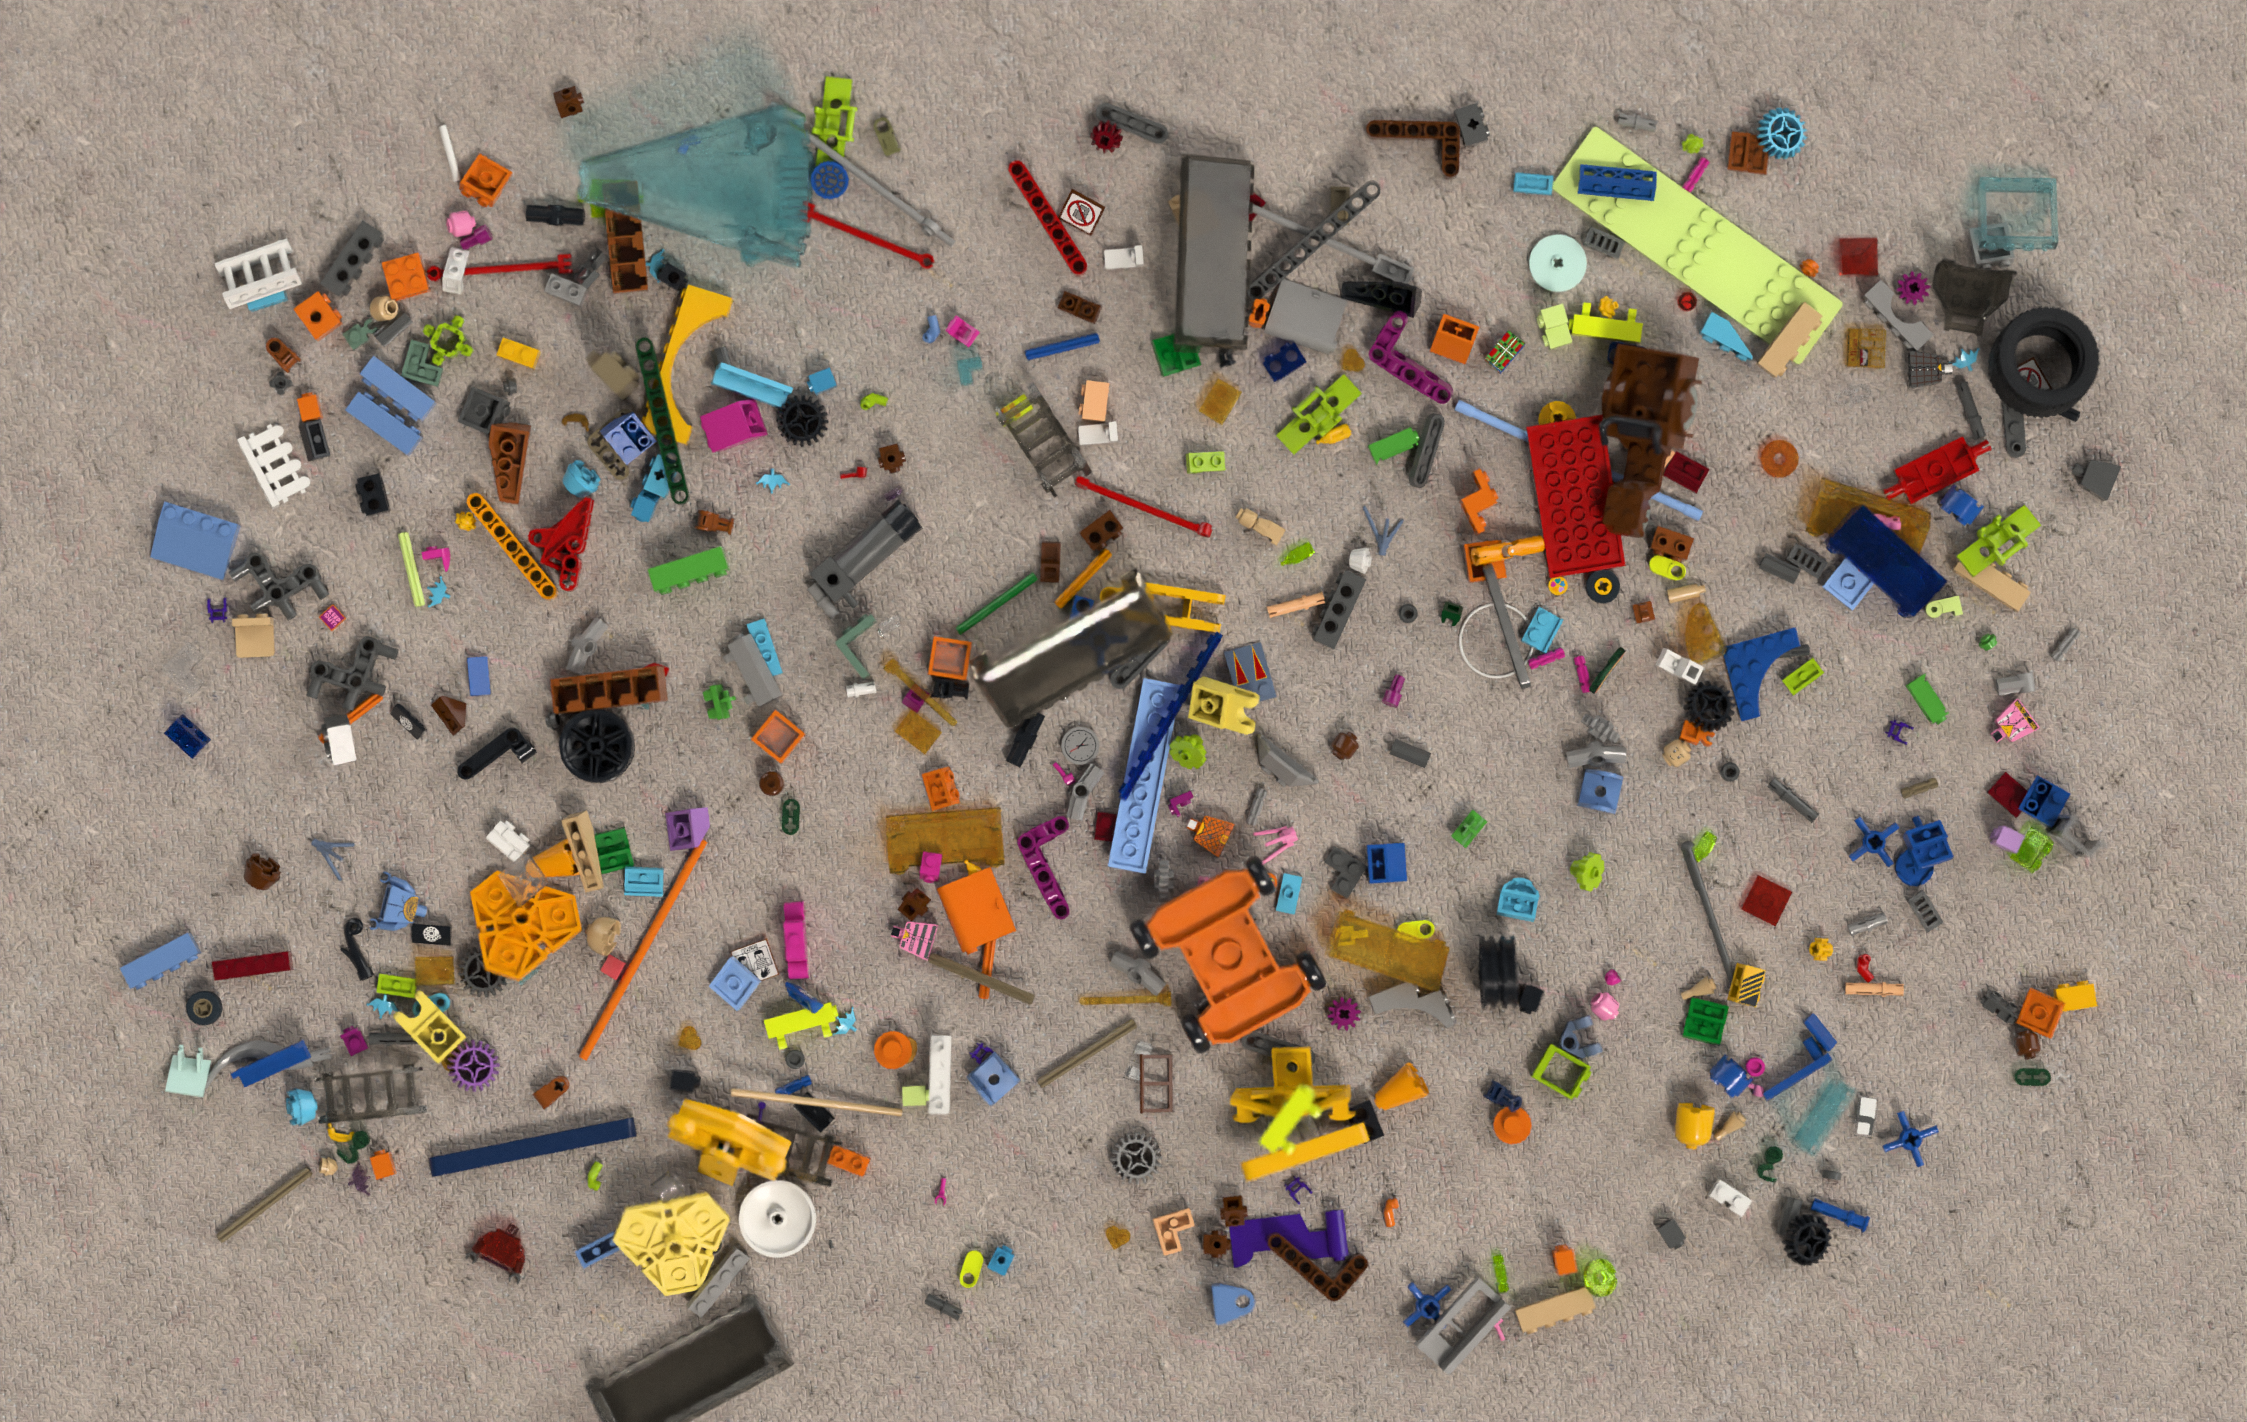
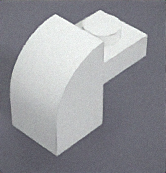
[1655,648,1704,685]

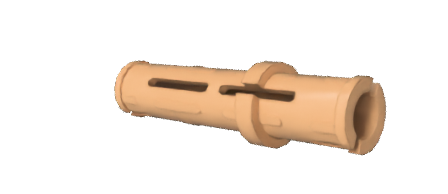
[1267,592,1325,618]
[1845,982,1904,997]

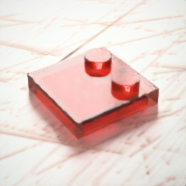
[1741,875,1792,926]

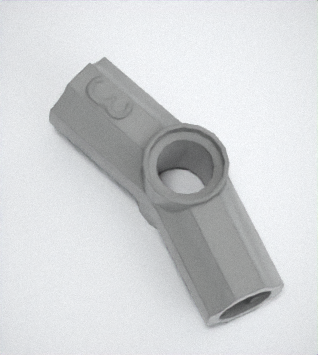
[566,617,608,674]
[1566,741,1626,768]
[1066,763,1105,821]
[1109,951,1166,996]

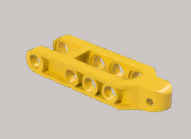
[1100,580,1226,633]

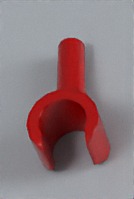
[840,467,867,479]

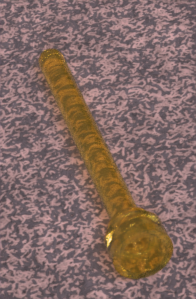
[883,658,957,726]
[1079,991,1172,1007]

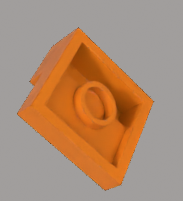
[459,153,513,208]

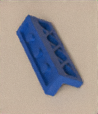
[1578,164,1657,201]
[231,1040,311,1088]

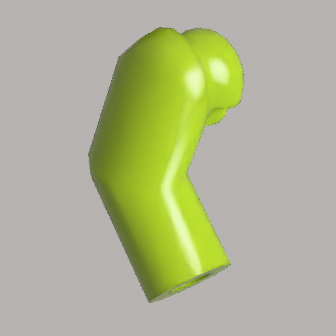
[860,393,888,410]
[587,1161,603,1191]

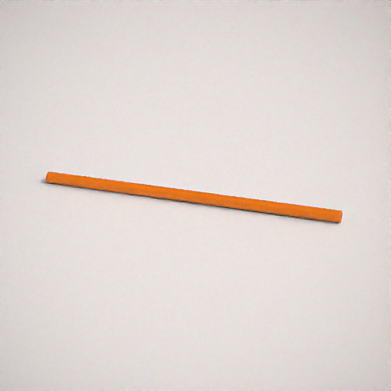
[579,839,708,1061]

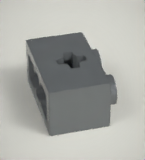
[1454,103,1490,149]

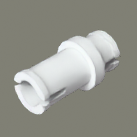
[846,681,876,698]

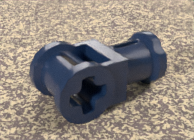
[1483,1079,1522,1112]

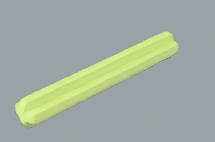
[398,532,425,607]

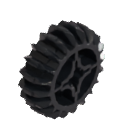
[777,395,829,447]
[1683,681,1735,732]
[1782,1214,1832,1266]

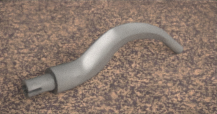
[206,1040,332,1089]

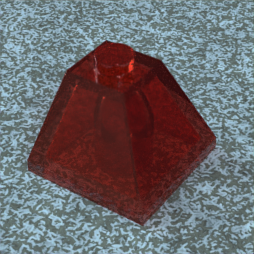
[1839,238,1878,277]

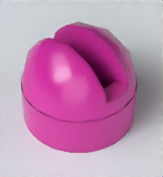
[1605,969,1621,986]

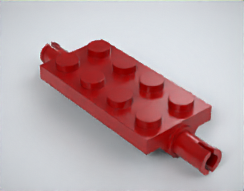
[1883,436,1992,504]

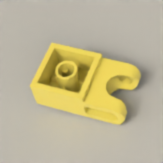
[1188,676,1259,734]
[393,990,466,1064]

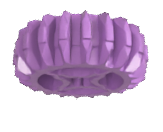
[447,1040,500,1092]

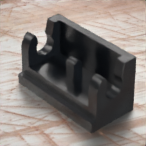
[794,1092,835,1133]

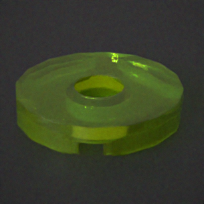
[1583,1259,1617,1297]

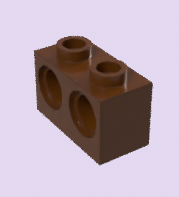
[1079,510,1124,552]

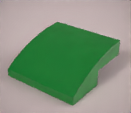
[1151,329,1201,378]
[594,827,634,875]
[1682,997,1729,1046]

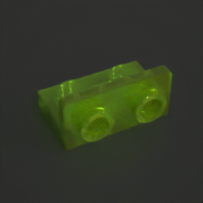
[2010,826,2054,874]

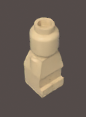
[1235,508,1286,546]

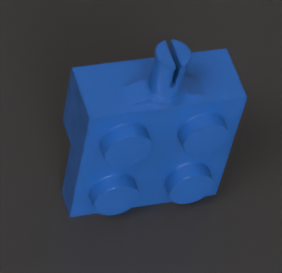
[1903,816,1954,871]

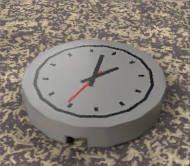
[1061,727,1099,765]

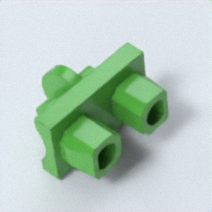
[703,684,736,720]
[1451,809,1488,848]

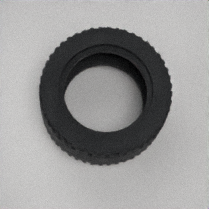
[1988,306,2100,418]

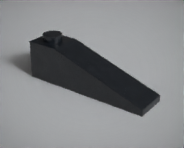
[1341,282,1422,318]

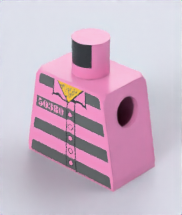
[891,921,938,960]

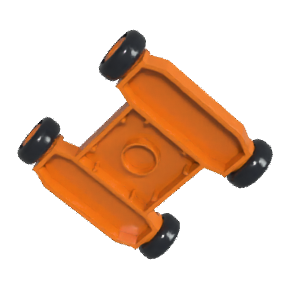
[1129,856,1327,1054]

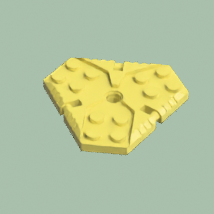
[613,1192,730,1296]

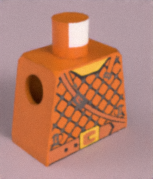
[1187,816,1235,857]

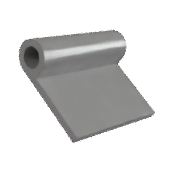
[1264,279,1347,355]

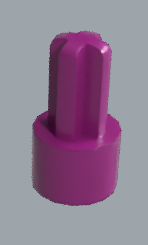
[460,224,493,250]
[1382,674,1405,708]

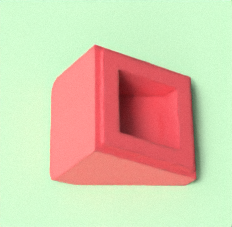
[600,954,626,980]

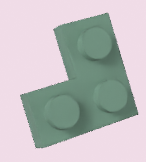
[401,340,444,387]

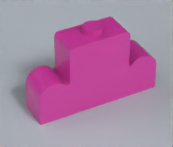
[784,901,809,979]

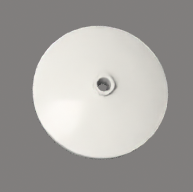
[739,1180,816,1258]

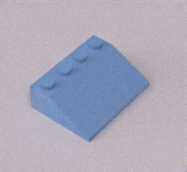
[150,501,241,580]

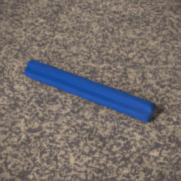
[1025,333,1100,360]

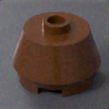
[243,853,281,891]

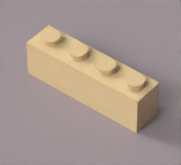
[1756,302,1823,378]
[1952,560,2031,612]
[1514,1285,1596,1334]

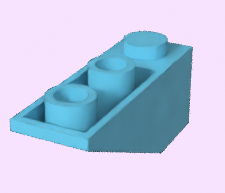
[1699,312,1753,362]

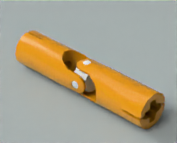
[1471,535,1545,565]

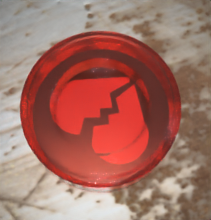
[1677,292,1697,312]

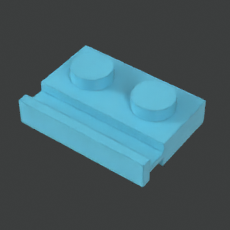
[1521,607,1563,654]
[624,866,664,897]

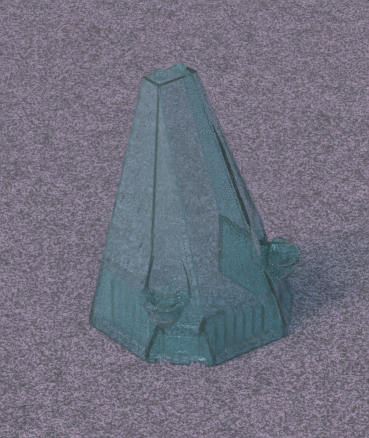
[578,104,814,268]

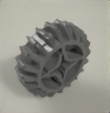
[458,947,508,997]

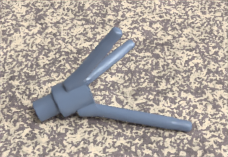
[1363,506,1404,556]
[311,838,355,881]

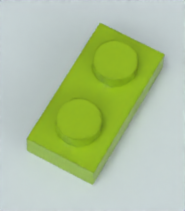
[1781,658,1824,696]
[376,973,418,998]

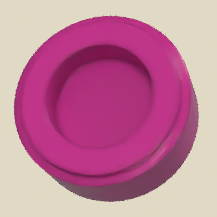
[1745,1057,1765,1077]

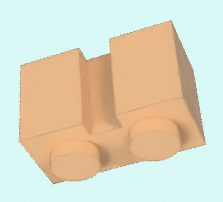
[1079,380,1109,422]

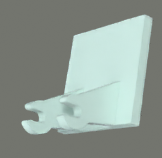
[165,1045,211,1097]

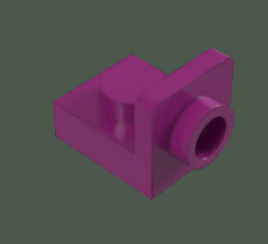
[1168,790,1194,817]
[340,1026,369,1056]

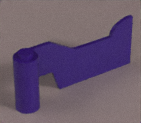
[1229,1209,1349,1268]

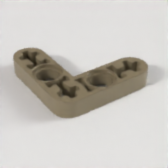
[587,409,631,480]

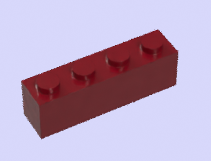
[212,951,294,981]

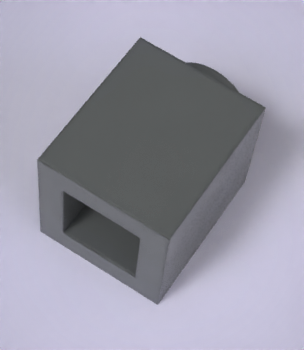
[1656,1218,1687,1250]

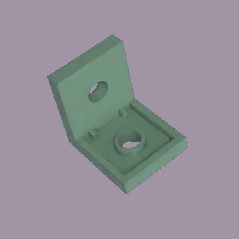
[835,614,877,680]

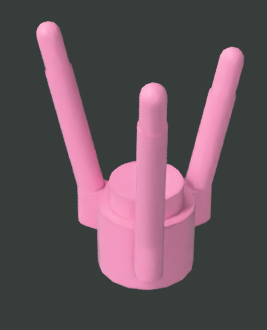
[1253,826,1298,864]

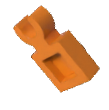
[1679,720,1715,747]

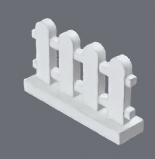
[237,424,310,510]

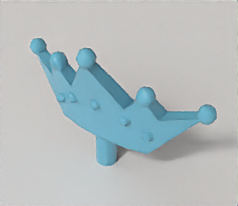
[646,249,665,283]
[1949,348,1979,371]
[756,469,790,494]
[427,576,450,608]
[366,994,400,1019]
[832,1007,857,1036]

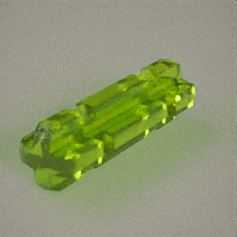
[1493,1254,1509,1293]

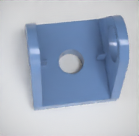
[1577,768,1623,814]
[967,1052,1021,1106]
[1212,1283,1255,1325]

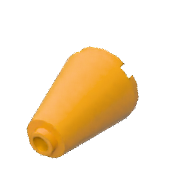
[526,839,579,878]
[1374,1062,1429,1110]

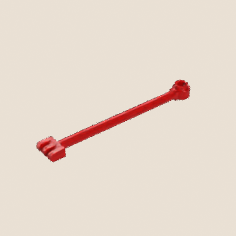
[797,201,935,269]
[427,254,573,282]
[1075,476,1212,538]

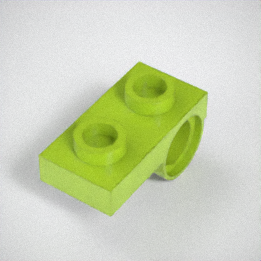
[1185,451,1226,474]

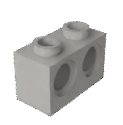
[544,273,589,307]

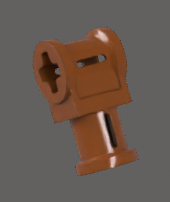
[694,510,735,535]

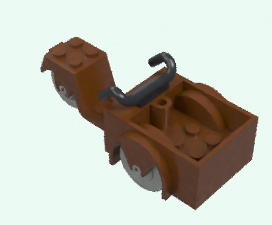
[1599,344,1702,538]

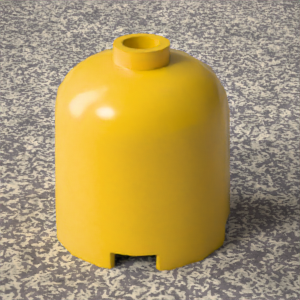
[1675,1103,1715,1149]

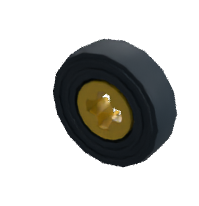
[1586,569,1620,604]

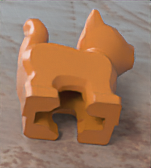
[1248,298,1270,328]

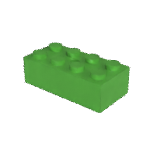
[647,546,730,595]

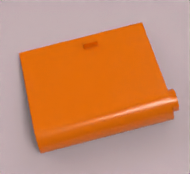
[937,867,1016,955]

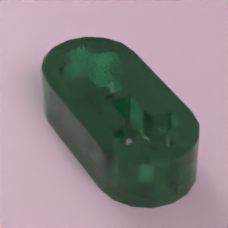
[782,799,800,835]
[2013,1068,2051,1086]

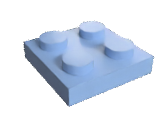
[1822,557,1876,611]
[709,956,761,1011]

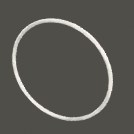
[1459,603,1534,678]

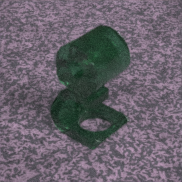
[337,1130,371,1164]
[1756,1146,1783,1183]

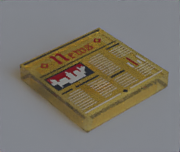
[1846,328,1886,368]

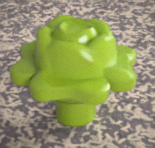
[1682,134,1704,154]

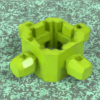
[422,315,474,366]

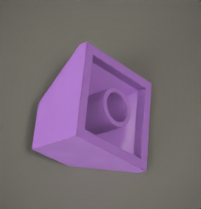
[665,807,710,851]

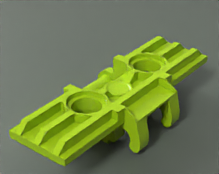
[812,77,857,166]
[1276,374,1362,455]
[1956,505,2041,577]

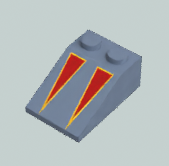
[1224,642,1277,702]

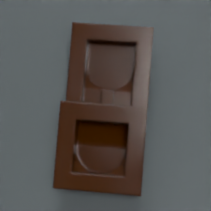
[1040,541,1061,583]

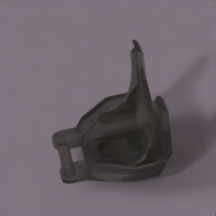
[1931,259,2017,337]

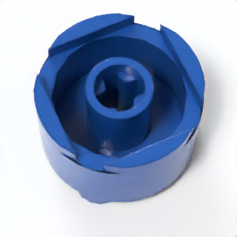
[1940,484,1984,526]
[1709,1054,1754,1098]

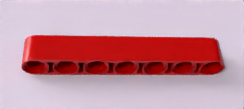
[1008,161,1087,276]

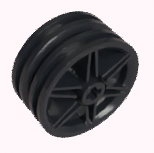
[559,709,635,783]
[1478,935,1517,1010]

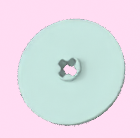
[1529,235,1587,292]

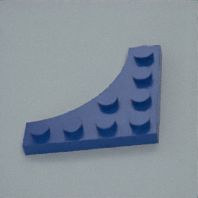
[1721,627,1801,721]

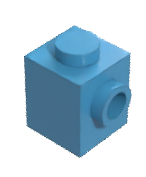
[807,367,837,395]
[630,489,660,522]
[987,1245,1015,1276]

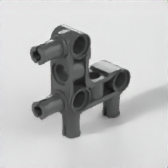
[229,553,329,621]
[306,636,399,711]

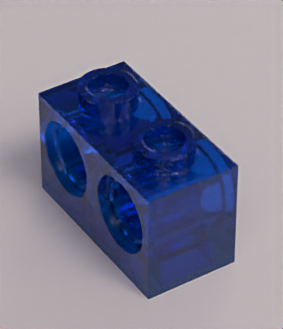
[1262,342,1307,384]
[164,714,211,759]

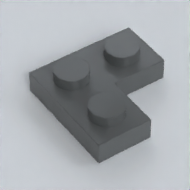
[573,249,608,289]
[1324,846,1367,899]

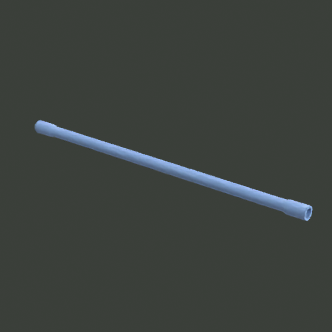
[1454,400,1703,521]

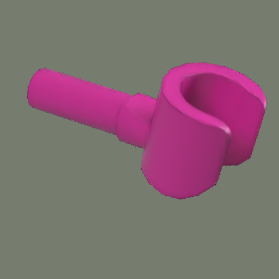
[1053,762,1076,785]
[935,1178,947,1206]

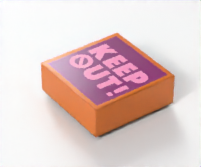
[319,604,347,631]

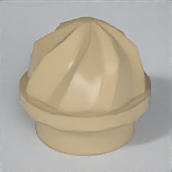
[319,1157,338,1176]

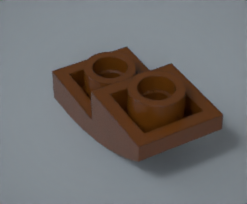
[1057,291,1102,325]

